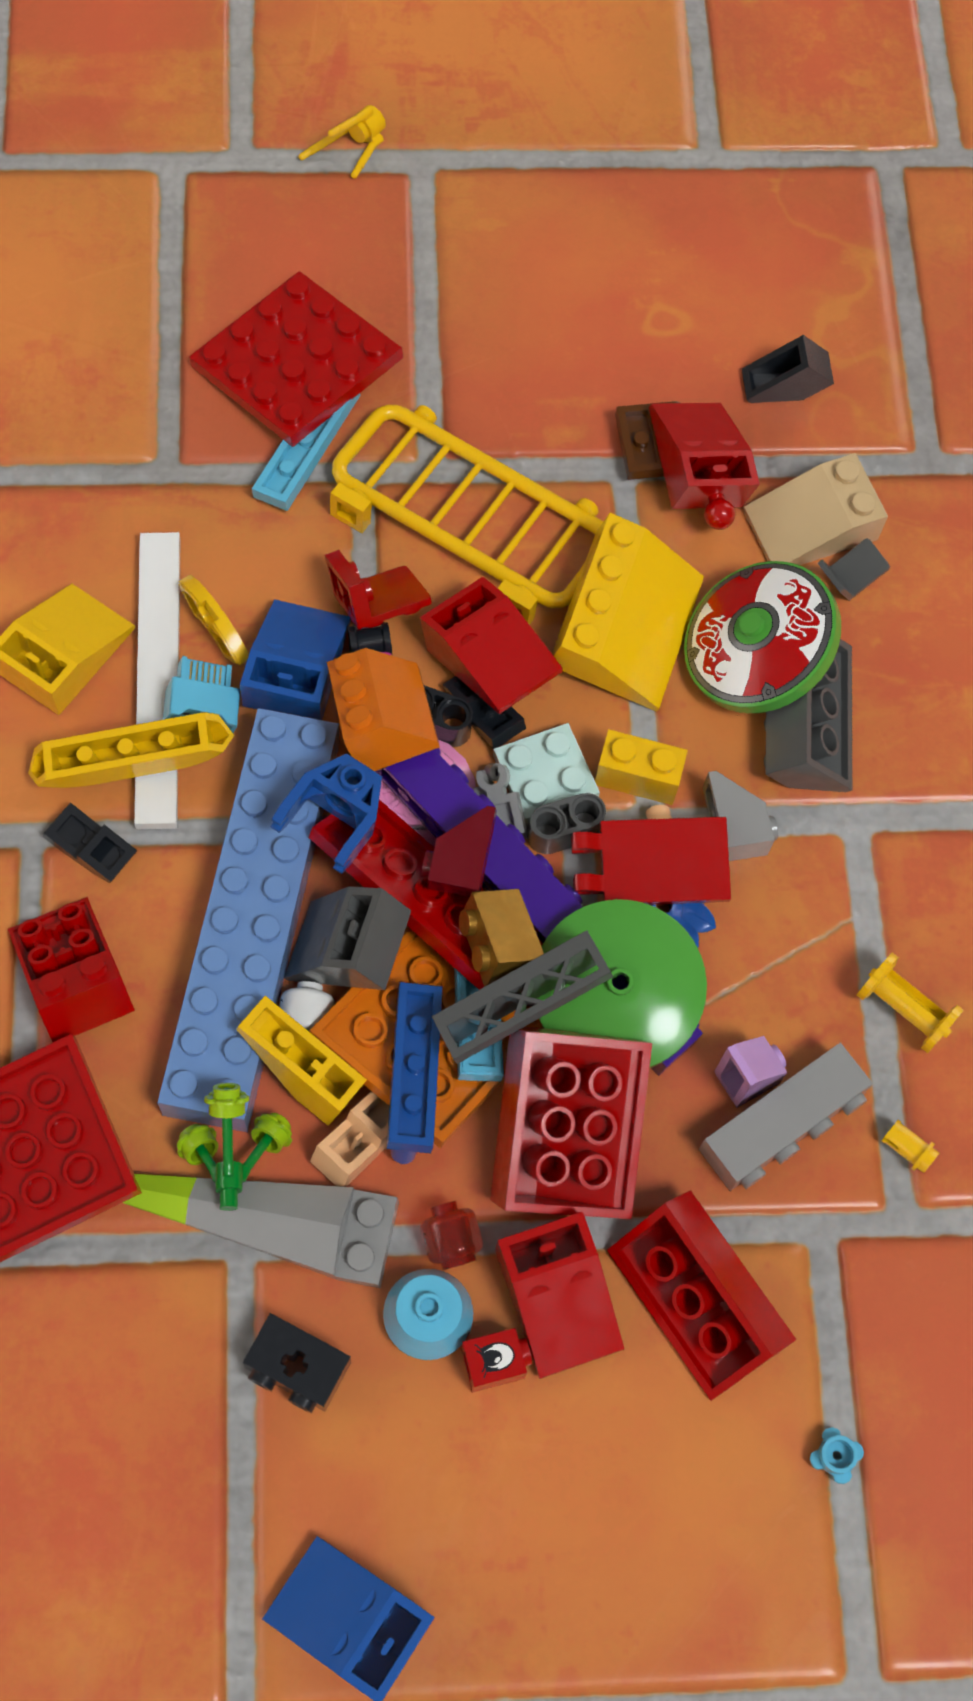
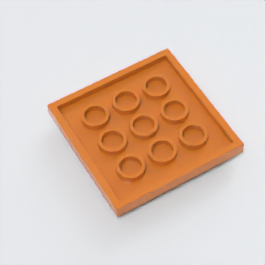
[309,929,543,1149]

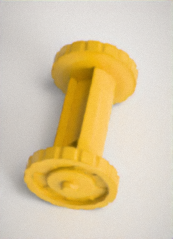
[857,952,964,1053]

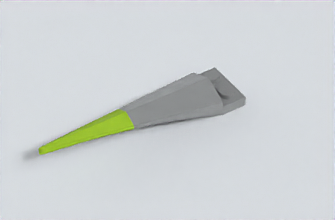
[123,1174,399,1288]

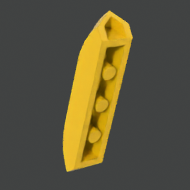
[28,712,235,788]

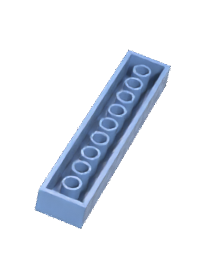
[157,708,340,1133]

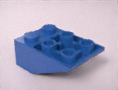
[240,599,351,720]
[262,1536,435,1701]

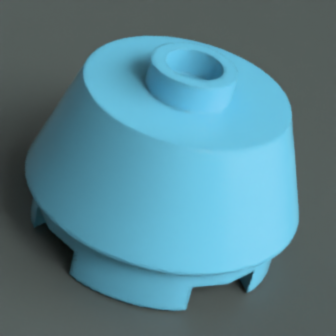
[383,1269,473,1360]

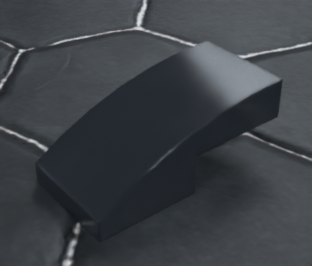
[443,676,526,749]
[43,802,137,883]

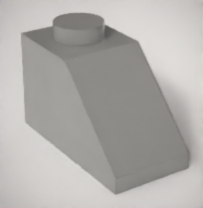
[703,771,778,861]

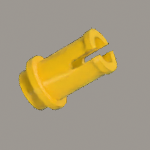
[881,1120,939,1173]

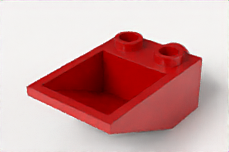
[649,403,760,530]

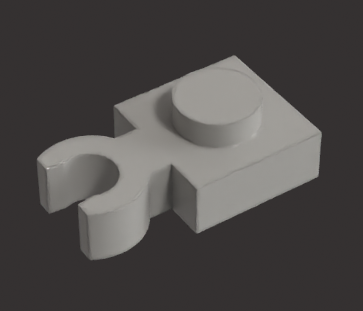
[476,765,528,834]

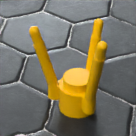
[298,105,386,179]

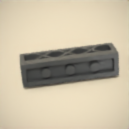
[432,930,613,1064]

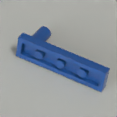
[386,982,443,1164]

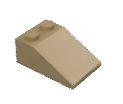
[743,453,888,565]

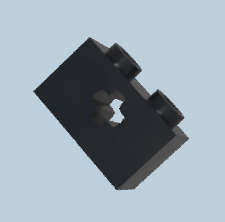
[243,1313,351,1414]

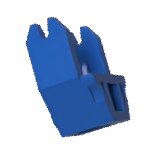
[271,753,382,874]

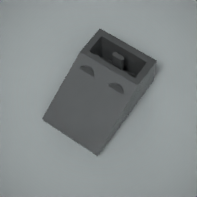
[284,886,411,990]

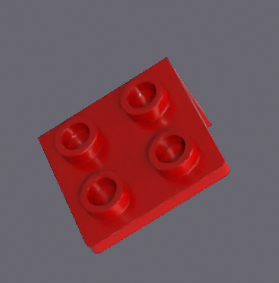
[324,550,432,629]

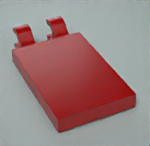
[571,817,731,905]

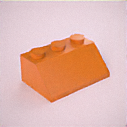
[327,648,440,771]

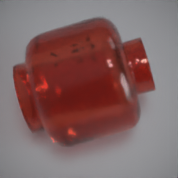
[420,1201,484,1270]

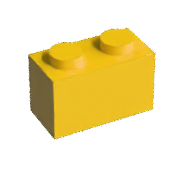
[595,729,688,805]

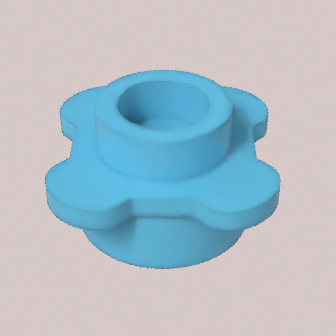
[810,1427,864,1484]

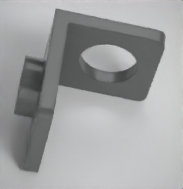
[818,538,890,601]

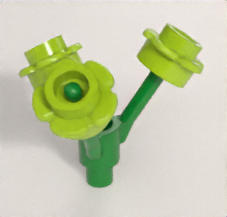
[176,1083,292,1211]

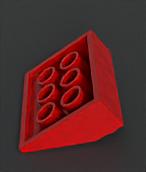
[490,1026,652,1219]

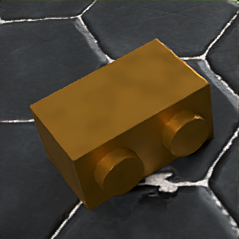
[459,889,544,987]

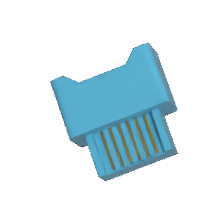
[163,656,240,733]

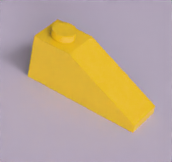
[236,996,367,1126]

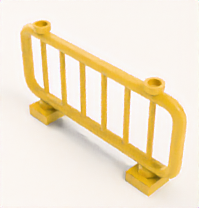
[330,405,603,625]

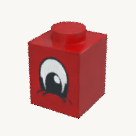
[461,1328,533,1393]

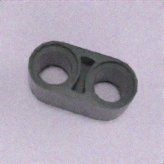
[527,793,606,854]

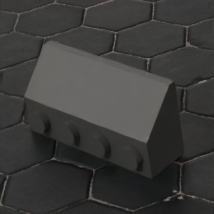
[764,639,853,792]

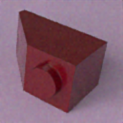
[422,806,496,897]

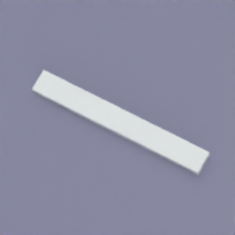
[134,532,181,830]

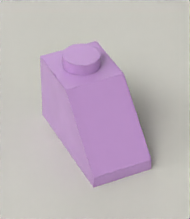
[714,1036,787,1108]

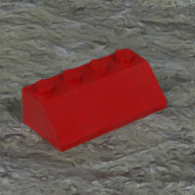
[607,1190,797,1401]

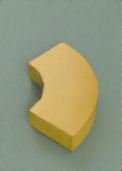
[178,575,249,665]

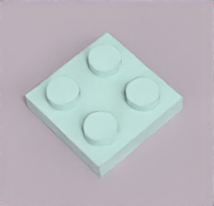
[493,723,600,824]

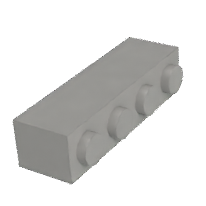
[698,1042,873,1191]

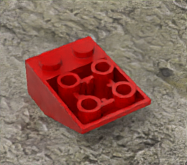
[420,577,563,714]
[8,897,135,1043]
[495,1211,625,1379]

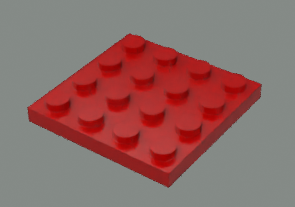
[189,271,403,447]
[0,1033,142,1262]

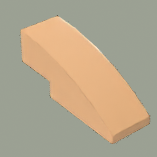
[310,1091,389,1187]

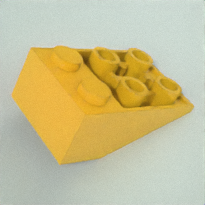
[0,583,135,715]

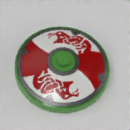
[684,561,841,714]

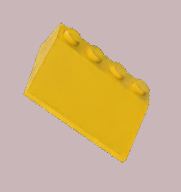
[552,512,704,712]

